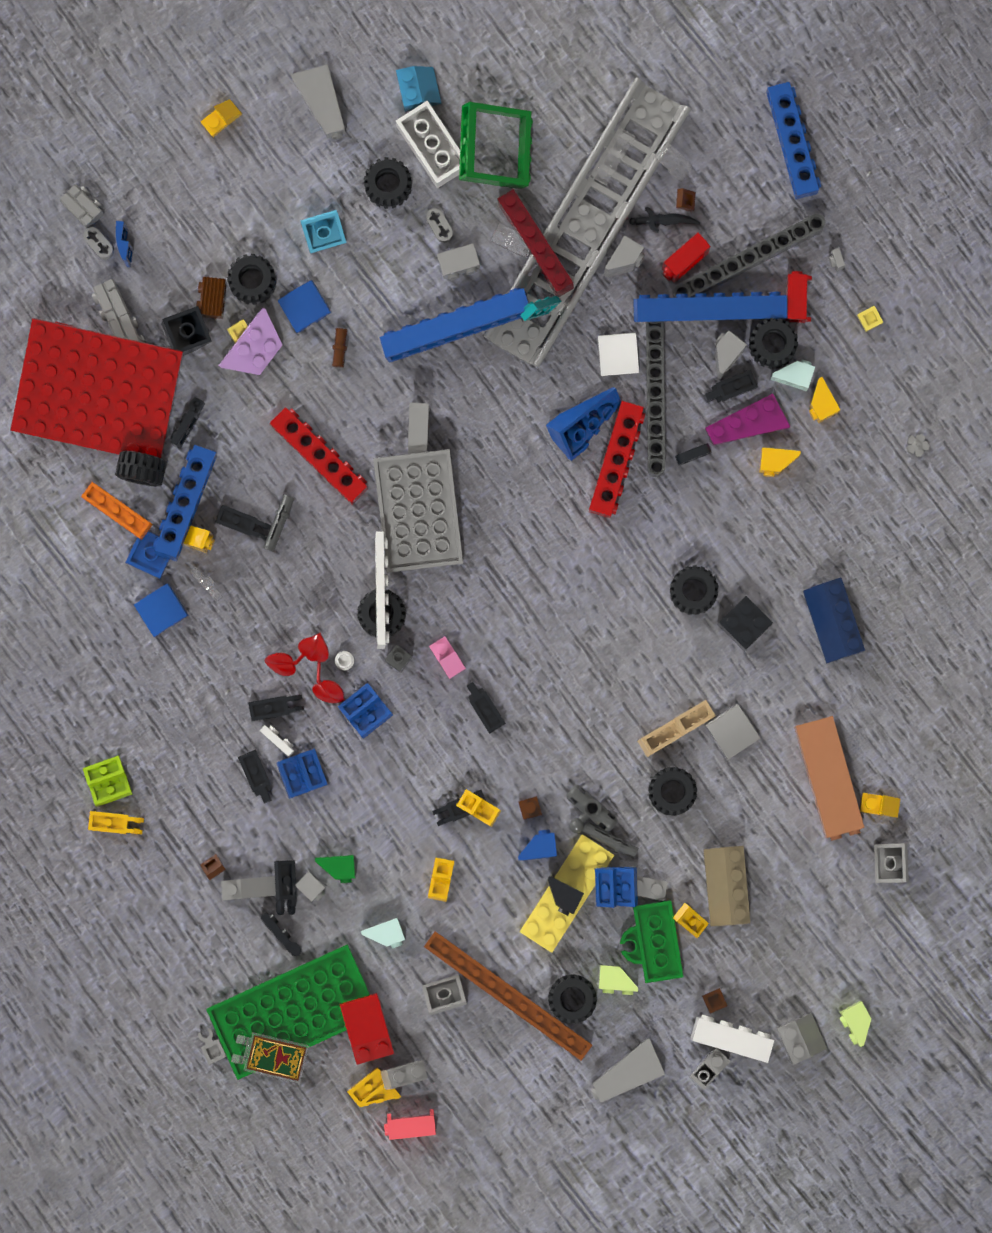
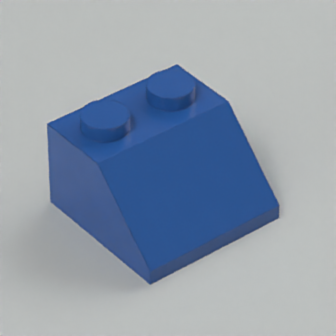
[518,830,557,861]

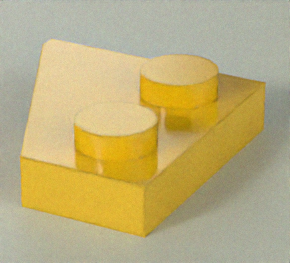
[347,1067,401,1107]

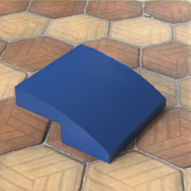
[116,221,133,268]
[278,280,331,333]
[134,583,189,637]
[338,683,393,739]
[276,749,328,799]
[595,867,638,908]

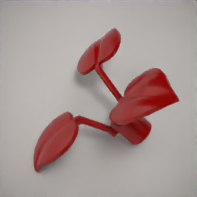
[264,633,345,703]

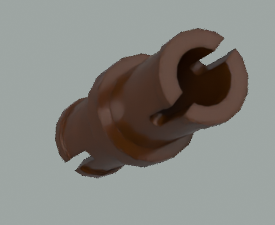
[332,328,348,368]

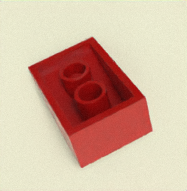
[340,993,394,1065]

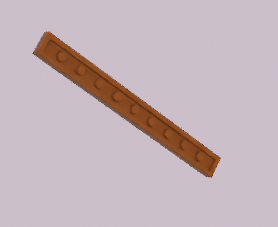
[424,931,592,1061]

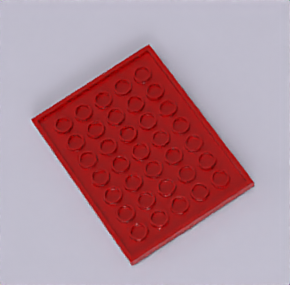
[10,318,183,458]

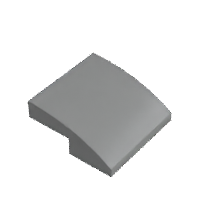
[706,704,760,760]

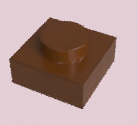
[676,188,696,211]
[518,796,542,820]
[200,854,226,880]
[702,988,728,1014]

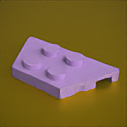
[218,308,282,375]

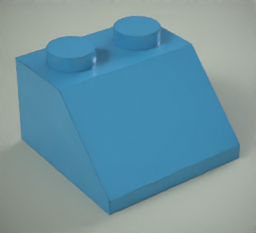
[396,66,441,112]

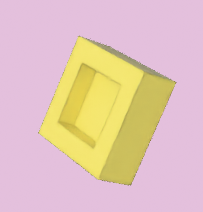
[857,306,883,332]
[227,319,248,343]

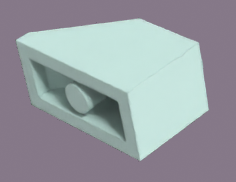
[770,360,815,391]
[361,918,406,949]

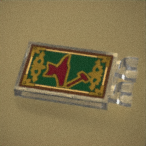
[231,1032,310,1084]

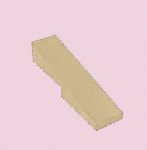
[637,700,716,757]

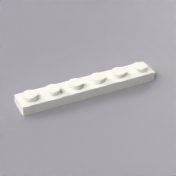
[375,532,389,649]

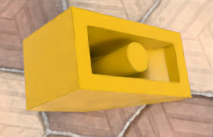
[809,377,840,423]
[759,447,801,477]

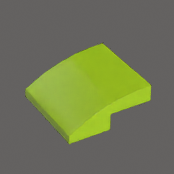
[83,755,133,807]

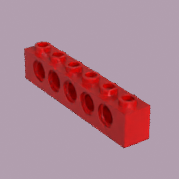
[589,401,646,518]
[270,407,368,505]

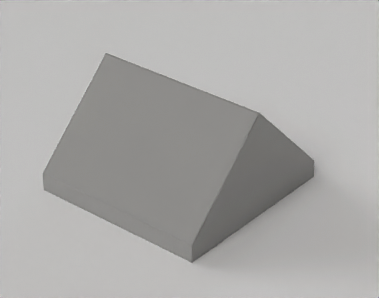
[874,843,909,883]
[422,975,467,1015]

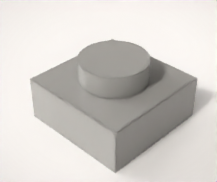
[829,248,845,272]

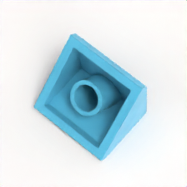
[300,210,346,253]

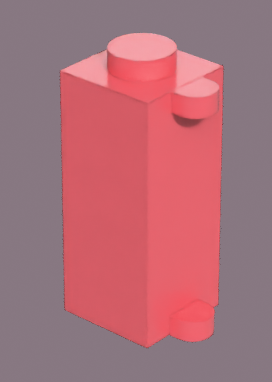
[384,1109,436,1140]

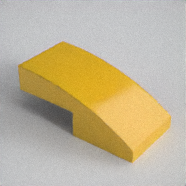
[456,789,501,827]
[428,858,454,902]

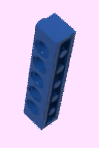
[766,82,821,200]
[153,445,217,562]

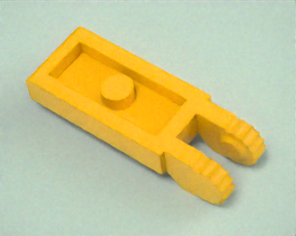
[88,811,144,835]

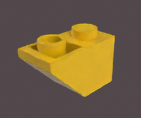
[184,526,215,554]

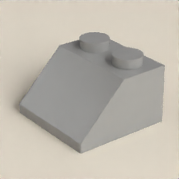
[604,236,645,277]
[714,331,747,380]
[776,1013,827,1065]

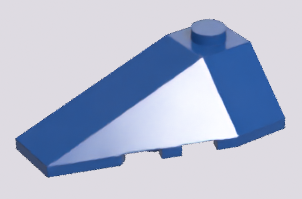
[546,387,621,461]

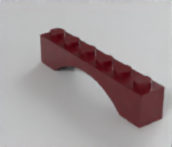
[497,189,574,297]

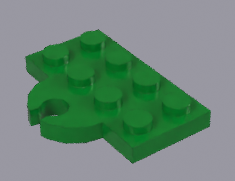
[620,900,684,983]

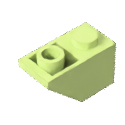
[599,965,638,995]
[839,1001,871,1047]

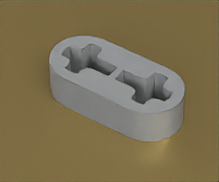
[426,208,453,243]
[83,227,114,260]

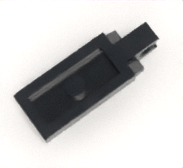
[704,370,758,403]
[170,397,205,449]
[467,682,506,734]
[238,749,272,804]

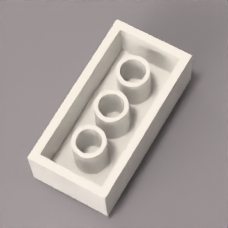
[396,101,460,188]
[690,1014,774,1063]

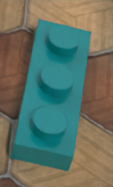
[520,296,562,321]

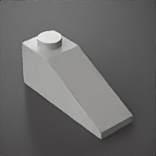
[221,876,276,901]

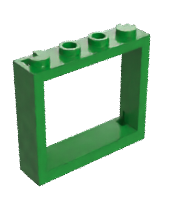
[459,102,533,189]

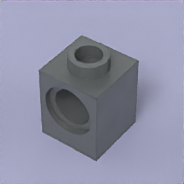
[385,645,412,673]

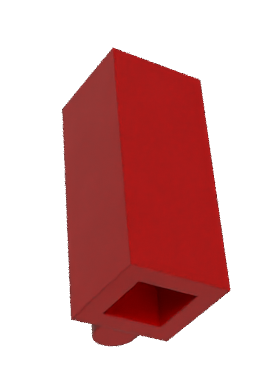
[786,271,812,323]

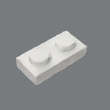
[260,725,295,757]

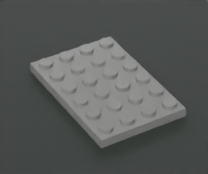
[373,449,463,572]

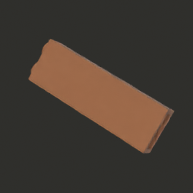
[794,716,864,841]

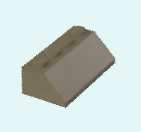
[703,846,750,927]

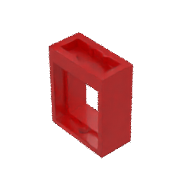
[662,233,711,284]

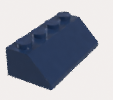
[803,577,865,664]

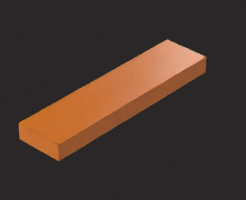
[81,482,153,540]

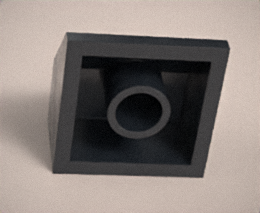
[161,306,212,356]
[547,876,584,916]

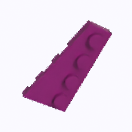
[705,394,790,446]

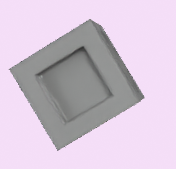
[295,871,326,902]

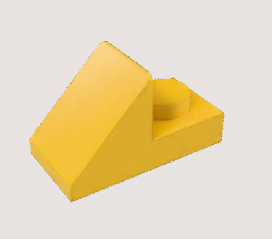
[201,99,242,137]
[860,793,900,818]
[673,903,709,938]

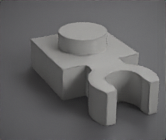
[198,1028,227,1065]

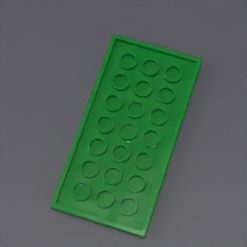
[206,944,370,1080]

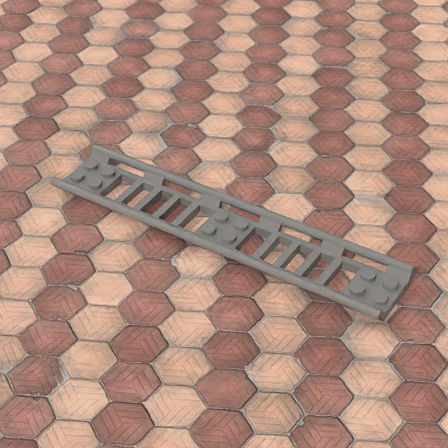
[483,78,691,368]

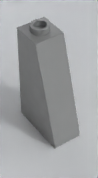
[291,65,346,140]
[408,403,430,454]
[591,1038,665,1102]

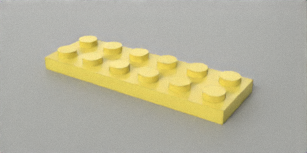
[520,834,614,953]

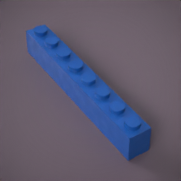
[379,288,530,363]
[633,292,787,322]

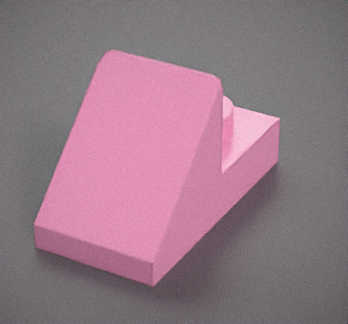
[429,636,466,679]

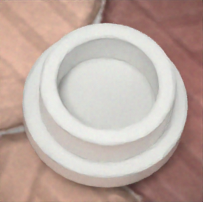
[335,651,354,670]

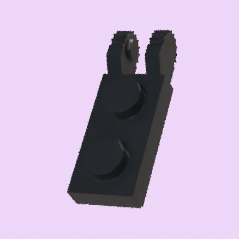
[215,505,271,541]
[248,695,305,722]
[432,789,486,826]
[274,860,297,915]
[261,913,301,957]

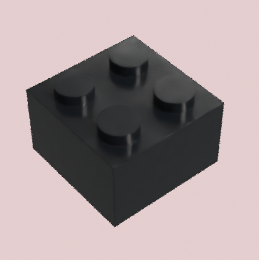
[717,596,773,652]

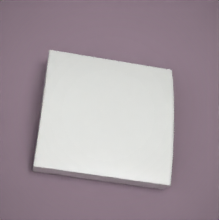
[598,333,639,376]

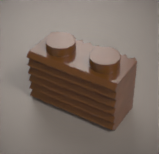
[196,277,227,319]

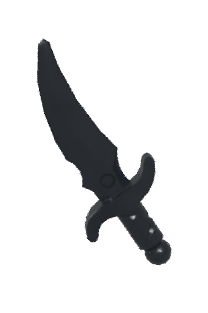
[629,207,700,233]

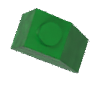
[315,855,356,883]

